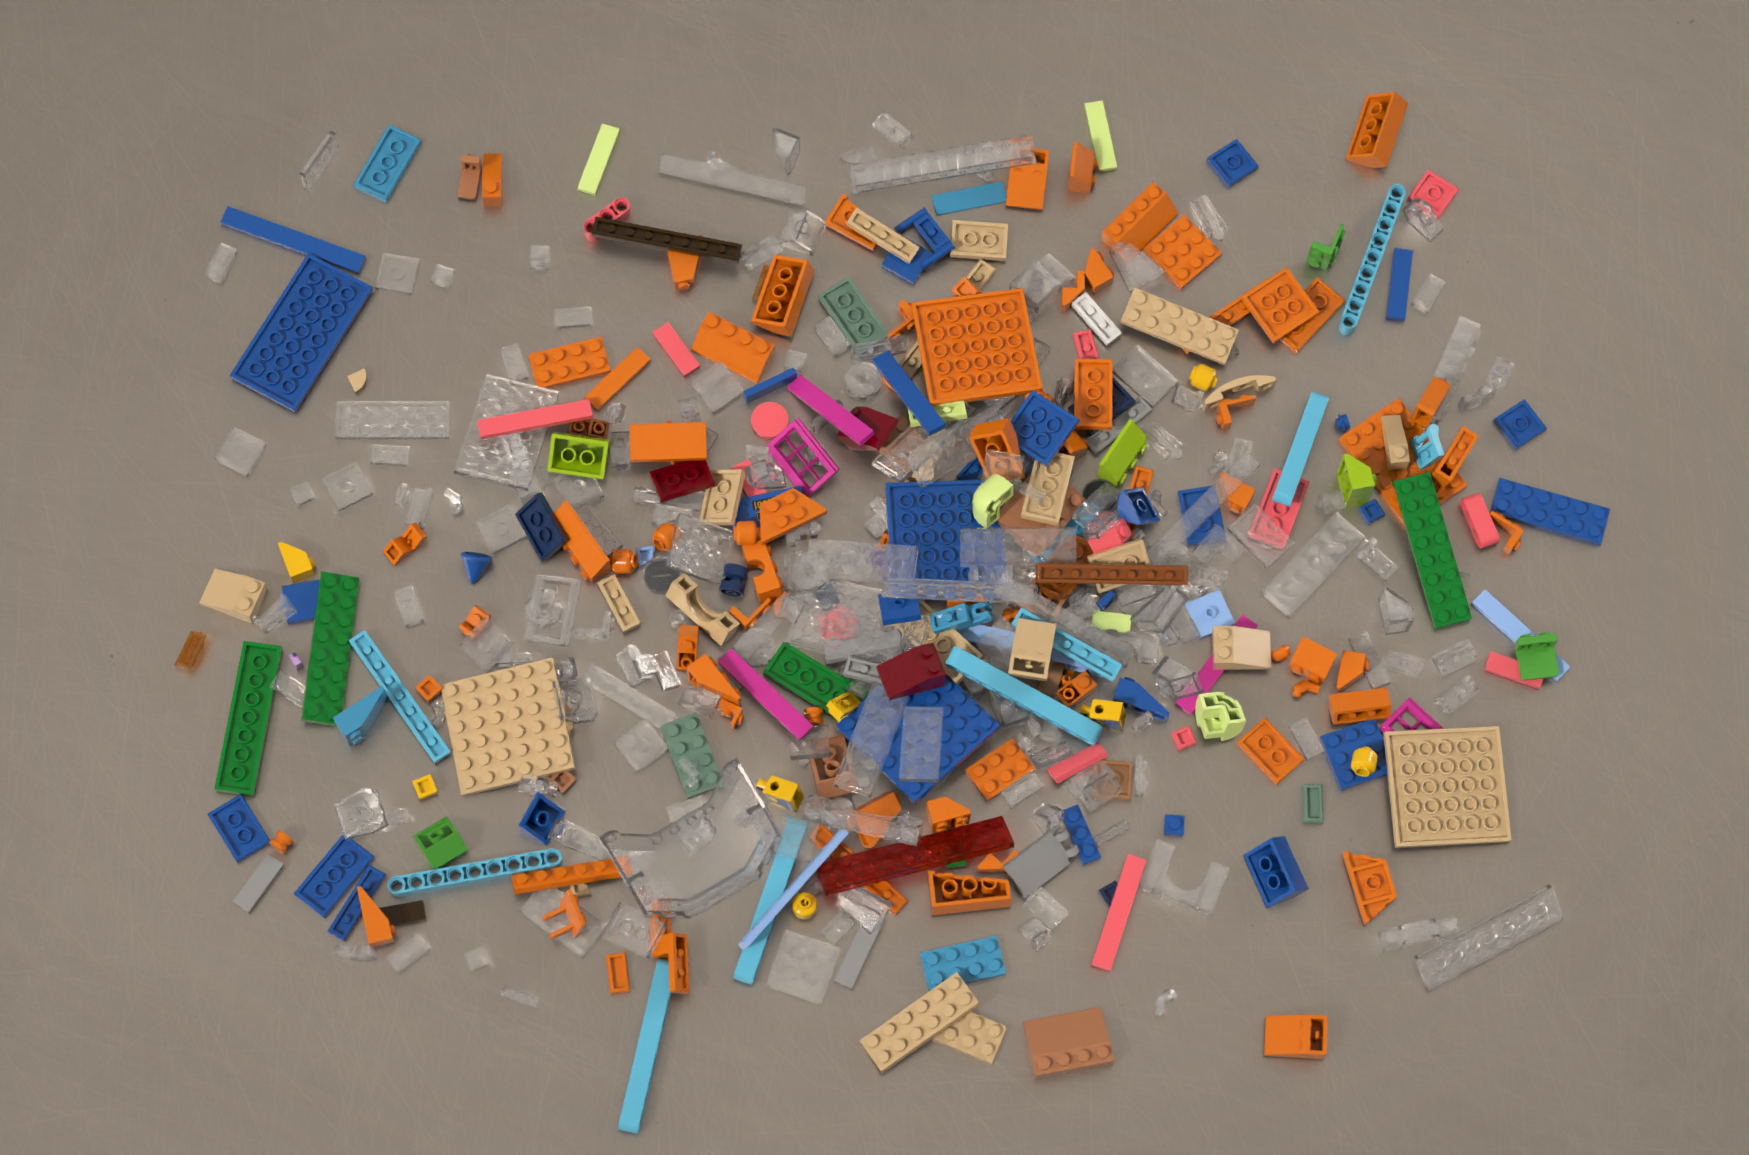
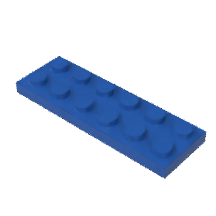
[1490,478,1610,545]

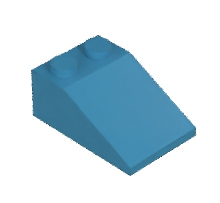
[333,686,388,746]

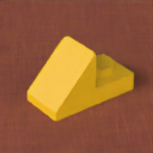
[826,691,861,722]

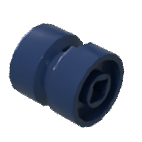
[719,563,749,597]

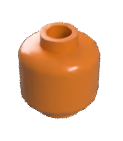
[733,521,760,546]
[652,523,681,551]
[608,549,638,574]

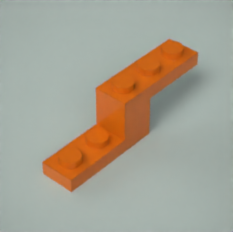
[1430,426,1479,497]
[650,898,690,994]

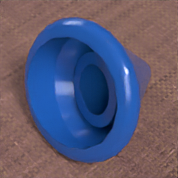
[460,552,493,583]

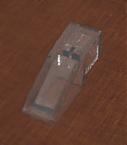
[1072,482,1120,530]

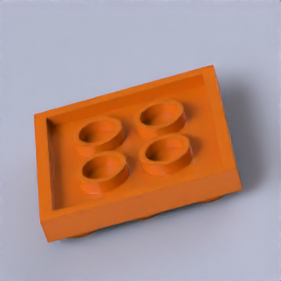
[1143,215,1222,290]
[1241,267,1319,343]

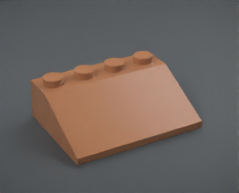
[996,471,1086,557]
[1023,1007,1114,1080]

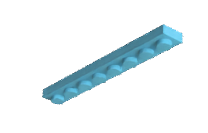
[349,630,451,764]

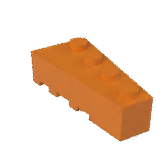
[928,870,1011,915]

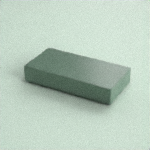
[1302,784,1324,824]

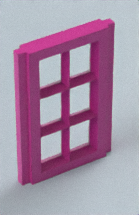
[765,418,840,497]
[1379,697,1444,734]

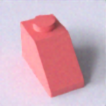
[1087,518,1132,554]

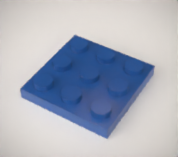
[1011,390,1080,467]
[1320,720,1387,791]

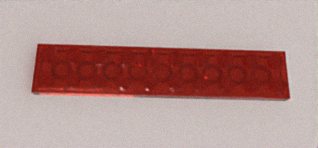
[816,816,1014,896]

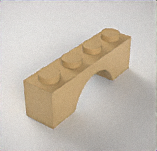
[665,573,740,646]

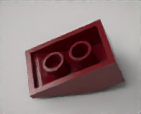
[836,407,899,451]
[876,642,946,700]

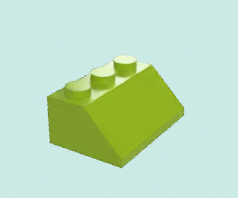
[1097,419,1148,488]
[547,432,611,479]
[1336,454,1377,508]

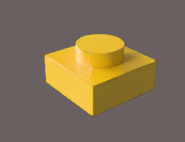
[412,774,438,800]

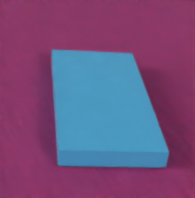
[353,124,422,203]

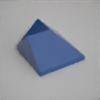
[1116,488,1161,525]

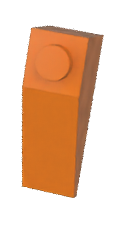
[482,153,503,206]
[357,886,396,948]

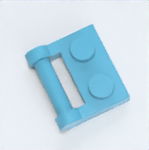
[1410,424,1444,470]

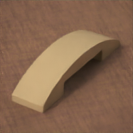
[1203,375,1276,411]

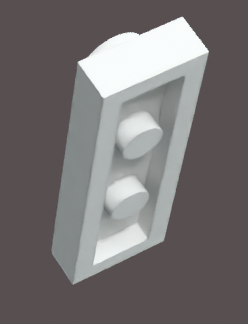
[1071,292,1122,346]

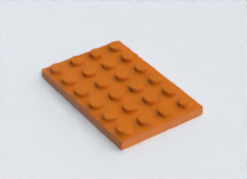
[1338,398,1468,526]

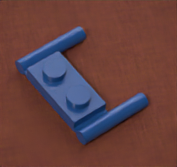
[894,207,955,269]

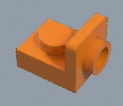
[952,276,984,296]
[459,605,492,638]
[718,699,745,729]

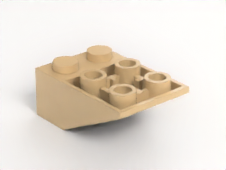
[1008,618,1056,682]

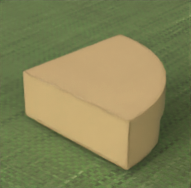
[347,369,367,394]
[570,883,592,898]

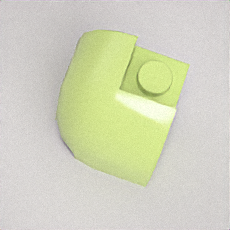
[972,474,1013,529]
[1195,692,1246,741]

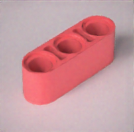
[583,198,631,241]
[1460,493,1500,549]

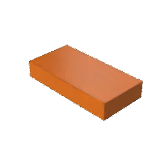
[606,952,630,995]

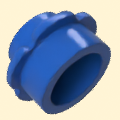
[1335,414,1350,432]

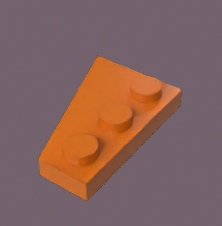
[825,193,877,251]

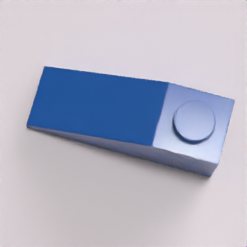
[1113,677,1170,721]

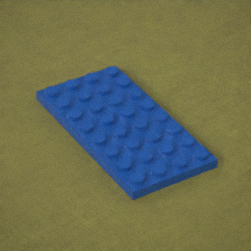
[229,253,373,412]

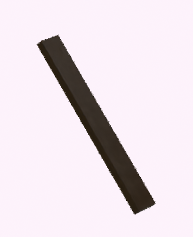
[592,217,742,264]

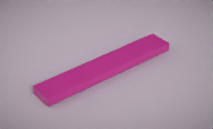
[787,375,875,446]
[1175,614,1258,716]
[718,648,814,741]

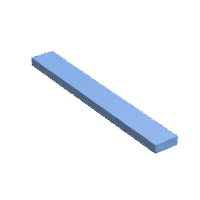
[738,829,849,950]

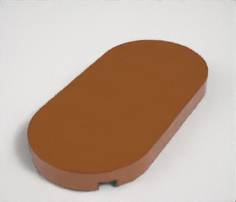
[1038,536,1094,600]

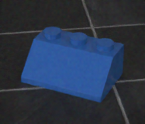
[1244,836,1309,908]

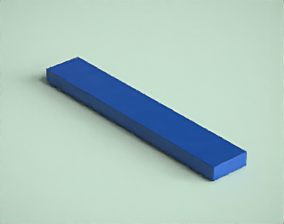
[872,351,946,436]

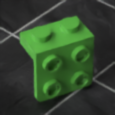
[1306,224,1346,270]
[1514,632,1559,681]

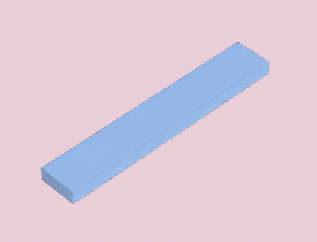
[1471,589,1570,682]

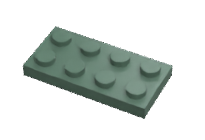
[818,277,889,357]
[660,712,724,799]

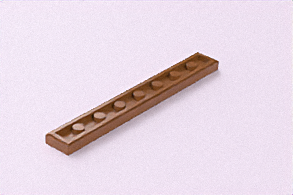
[1035,563,1188,585]

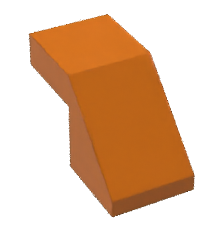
[1061,271,1085,312]
[382,522,427,565]
[976,850,1019,874]

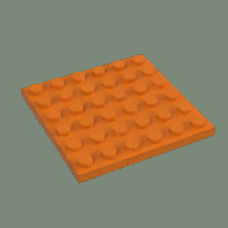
[911,288,1043,406]

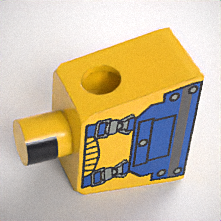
[1080,699,1126,732]
[756,775,804,813]

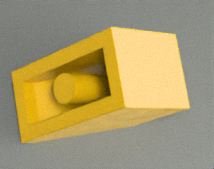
[278,542,316,583]

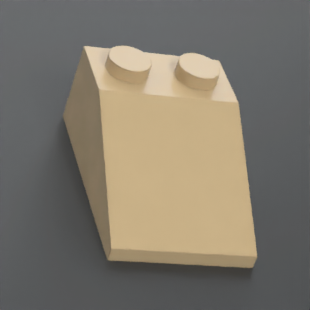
[199,569,268,624]
[1212,626,1271,670]

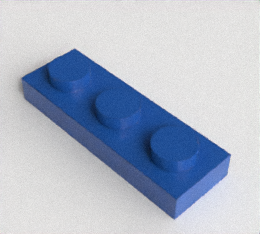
[1060,804,1101,866]

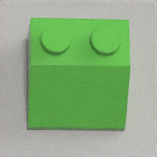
[413,816,468,870]

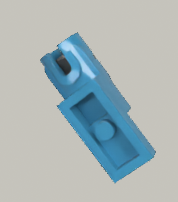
[929,601,995,634]

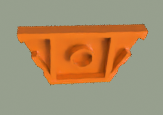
[760,488,827,545]
[1342,851,1397,925]

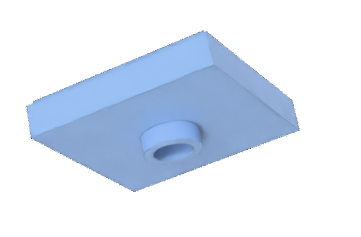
[1184,590,1235,639]

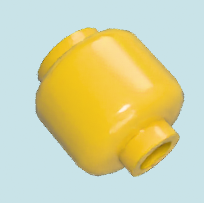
[1189,364,1218,391]
[1351,747,1378,777]
[792,892,817,920]

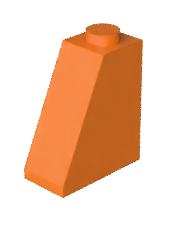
[667,235,703,290]
[1411,376,1451,428]
[848,792,902,848]

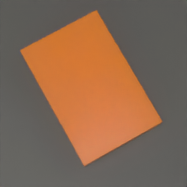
[1236,717,1305,785]

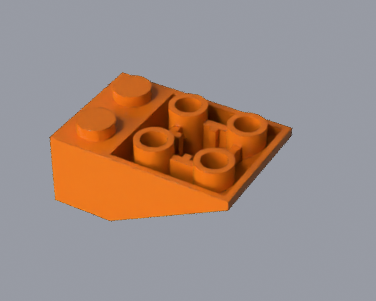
[1006,146,1050,210]
[686,654,742,707]
[1264,1014,1328,1060]

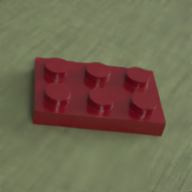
[649,460,715,503]

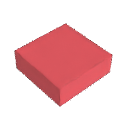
[1171,725,1197,751]

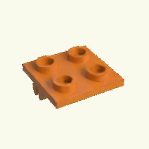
[542,889,586,939]

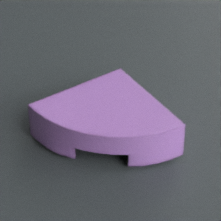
[288,652,304,671]

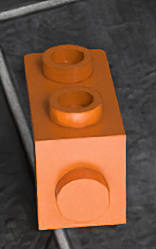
[887,299,915,344]
[1216,394,1256,430]
[1490,511,1524,554]
[729,597,772,632]

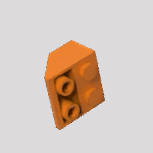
[926,796,971,834]

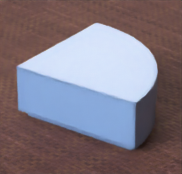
[636,545,655,568]

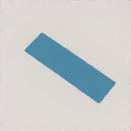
[932,182,1007,215]

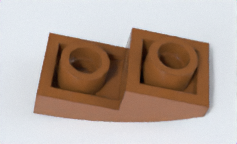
[567,419,609,439]

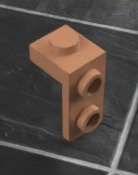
[457,154,482,200]

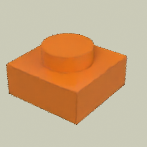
[415,675,442,703]

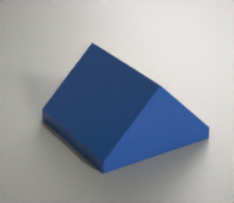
[518,792,566,845]

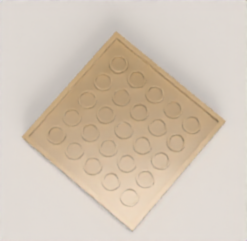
[440,657,576,796]
[1383,726,1512,848]

